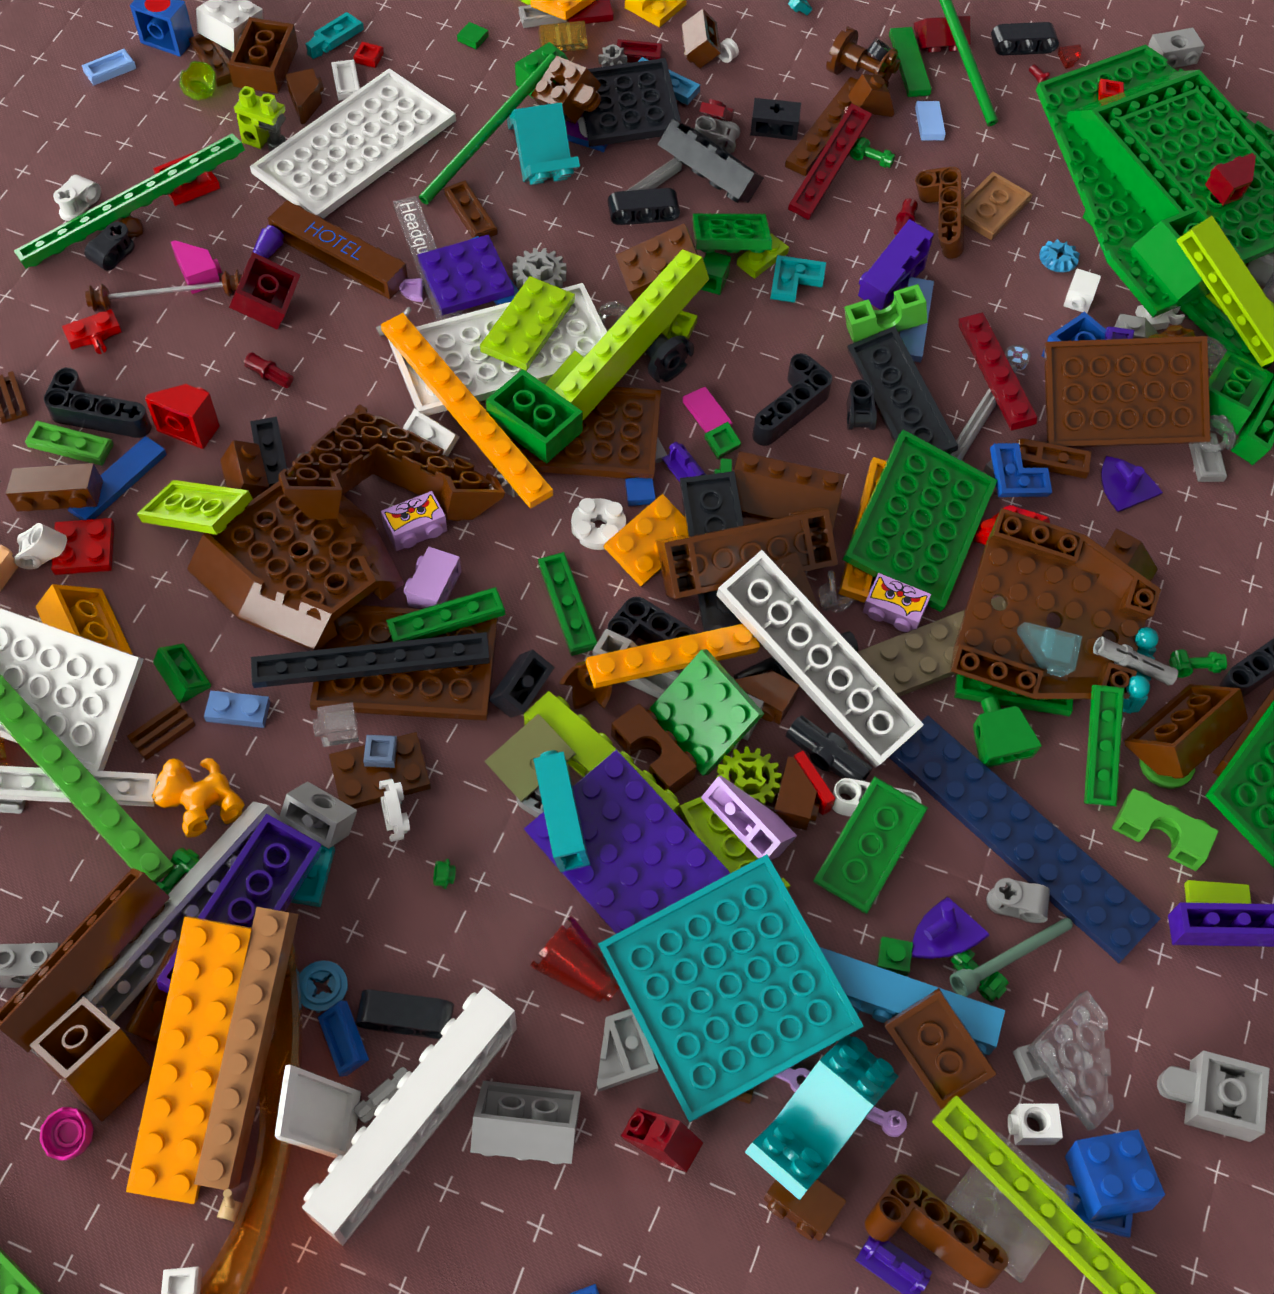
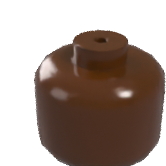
[118,215,143,237]

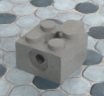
[1157,1050,1270,1142]

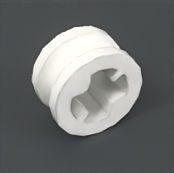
[718,38,739,63]

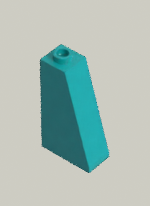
[533,750,590,872]

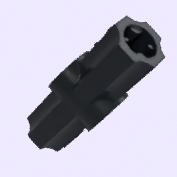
[786,715,873,781]

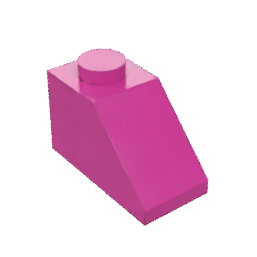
[171,240,222,294]

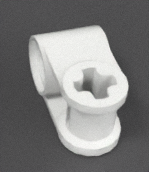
[53,174,101,221]
[14,523,67,569]

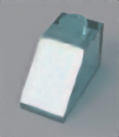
[1017,622,1082,677]

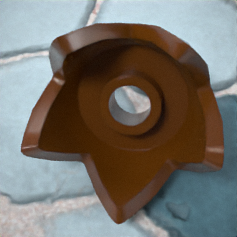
[559,661,612,709]

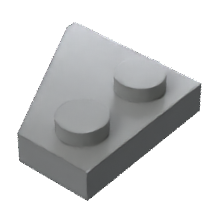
[597,1009,658,1092]

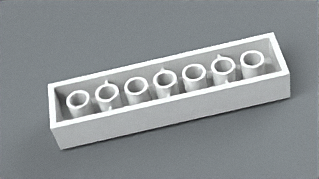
[717,550,924,768]
[302,987,517,1246]

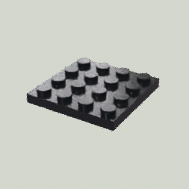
[582,58,681,147]

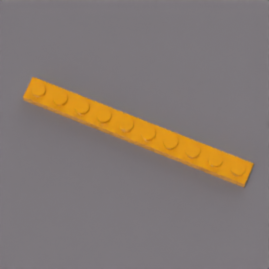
[381,313,553,509]

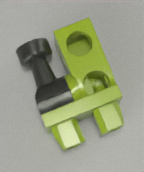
[234,86,286,151]

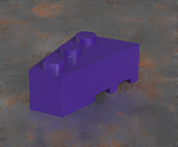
[858,219,934,310]

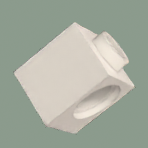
[1063,269,1101,313]
[1008,1104,1063,1145]

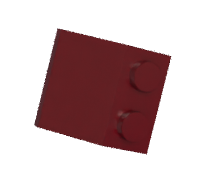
[913,16,971,53]

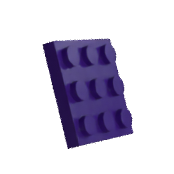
[417,235,514,316]

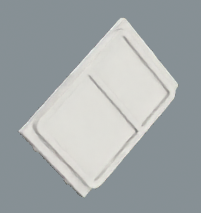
[275,1065,361,1158]

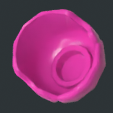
[40,1107,94,1161]

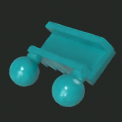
[1123,627,1159,714]

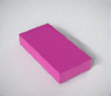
[683,387,733,433]

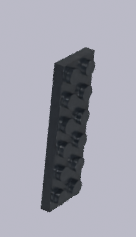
[847,326,958,454]
[680,471,744,632]

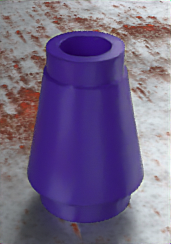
[253,225,284,259]

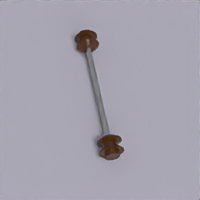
[85,269,242,312]

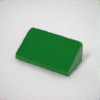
[153,643,211,703]

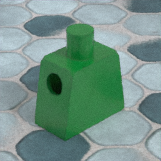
[973,696,1041,768]

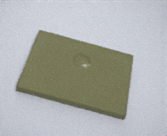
[484,714,576,802]

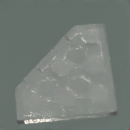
[1027,991,1114,1130]

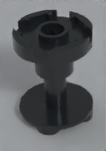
[614,316,694,383]

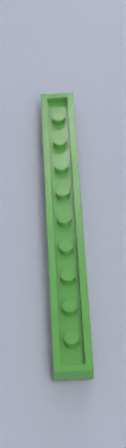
[0,674,174,883]

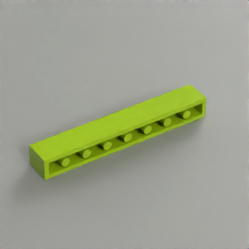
[554,249,709,420]

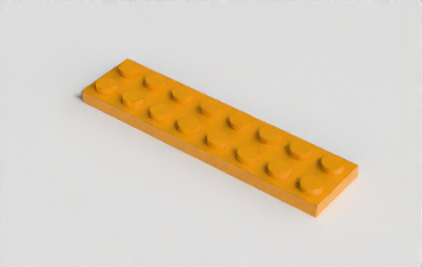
[126,916,252,1204]

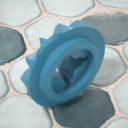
[1039,239,1080,272]
[296,961,348,1013]

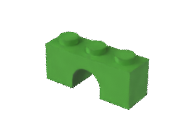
[844,284,928,343]
[1111,788,1218,871]

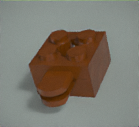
[531,56,602,124]

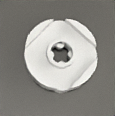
[571,498,626,550]
[379,779,410,842]

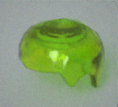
[179,61,216,100]

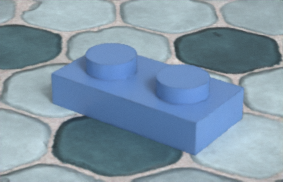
[204,691,270,728]

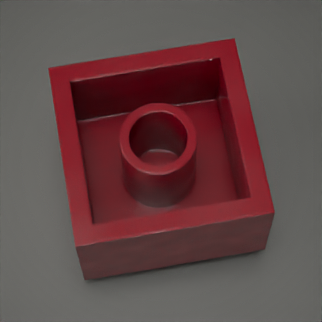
[229,252,301,330]

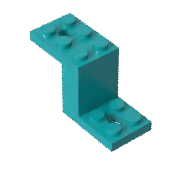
[507,102,580,185]
[745,1035,899,1200]

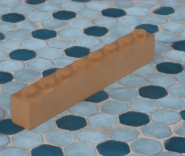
[194,907,299,1190]

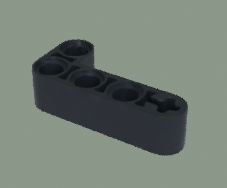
[752,353,832,446]
[44,367,152,438]
[607,597,720,662]

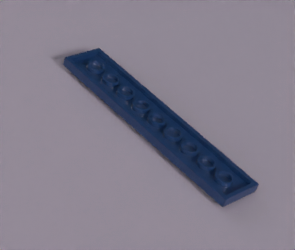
[889,716,1161,963]

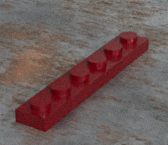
[788,103,872,220]
[959,312,1037,431]

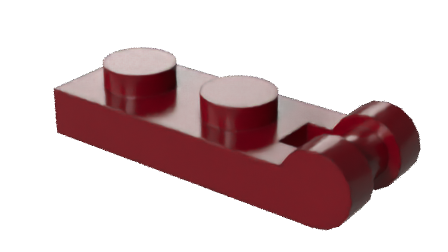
[700,99,734,122]

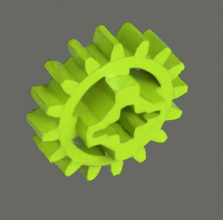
[716,746,782,806]

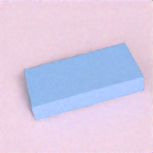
[82,49,136,86]
[915,101,946,140]

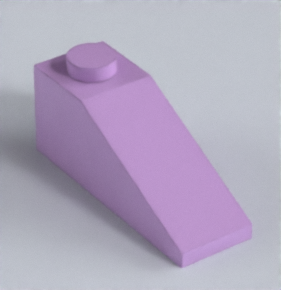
[701,776,797,860]

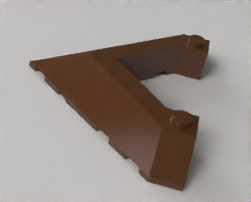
[279,404,505,521]

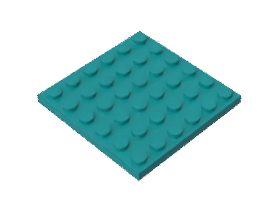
[598,854,864,1123]

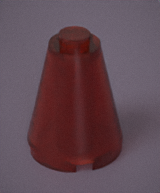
[530,916,620,1003]

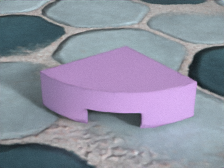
[399,278,423,302]

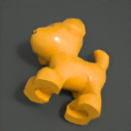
[152,758,244,838]

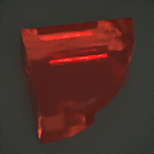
[1057,44,1082,69]

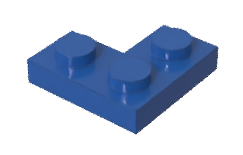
[990,443,1052,497]

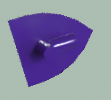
[1101,456,1163,512]
[912,897,990,959]

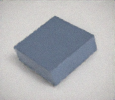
[363,735,398,768]

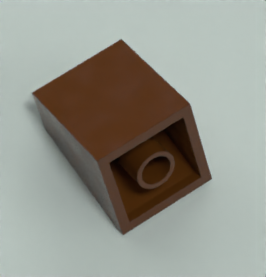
[29,996,152,1122]

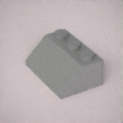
[470,1081,581,1164]

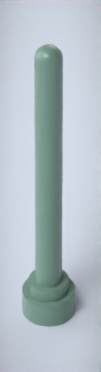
[950,918,1073,997]

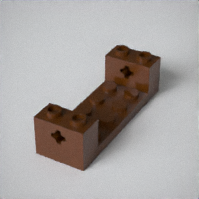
[656,508,838,599]

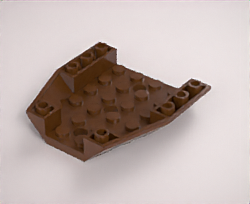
[187,481,404,651]
[950,508,1161,699]

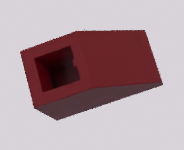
[1205,153,1256,206]
[621,1107,703,1172]

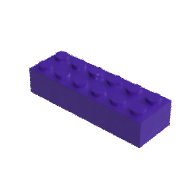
[157,814,322,994]

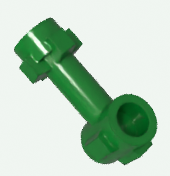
[850,137,896,168]
[1169,649,1227,678]
[156,848,200,895]
[950,949,1009,1002]

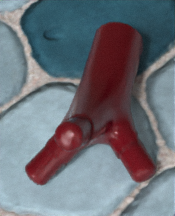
[1029,64,1050,84]

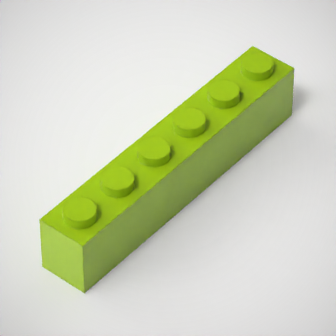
[1176,216,1274,367]
[524,691,680,815]

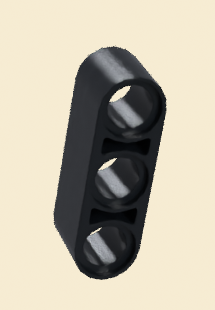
[991,22,1059,56]
[607,188,680,225]
[1219,638,1274,697]
[355,990,454,1039]

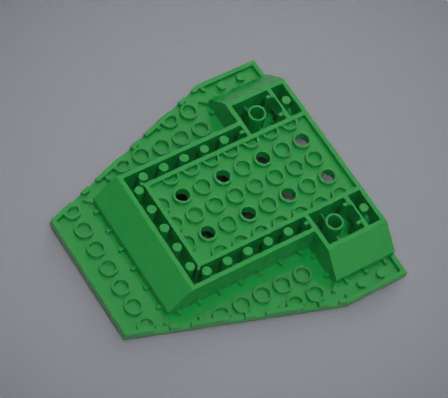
[1036,44,1274,318]

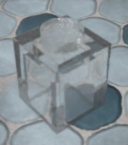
[313,702,359,747]

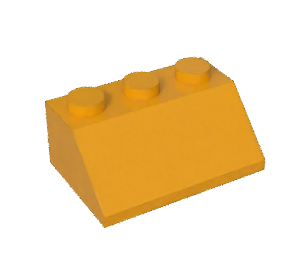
[36,584,133,655]

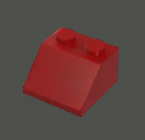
[145,384,220,449]

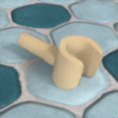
[217,1189,243,1223]

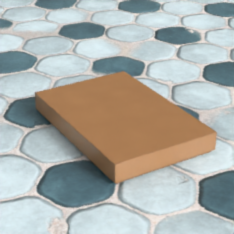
[964,172,1033,240]

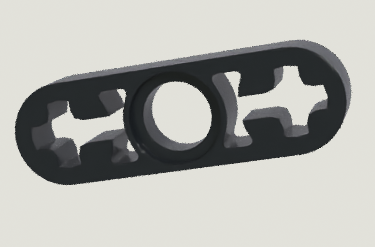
[867,37,891,61]

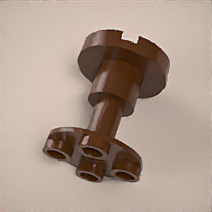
[826,26,901,88]

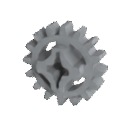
[512,248,566,288]

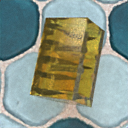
[538,21,588,52]

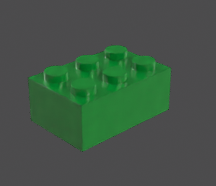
[486,369,583,464]

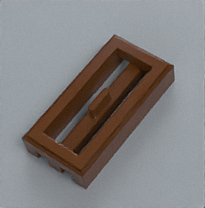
[0,371,29,424]
[127,701,196,760]

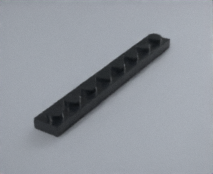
[251,632,490,688]

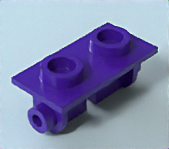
[662,442,706,482]
[855,1236,932,1294]

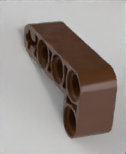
[915,167,964,259]
[865,1174,1009,1288]

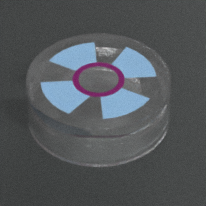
[1004,345,1030,370]

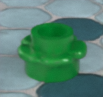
[433,858,456,889]

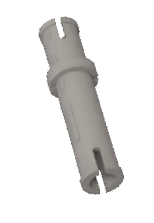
[1093,636,1178,686]

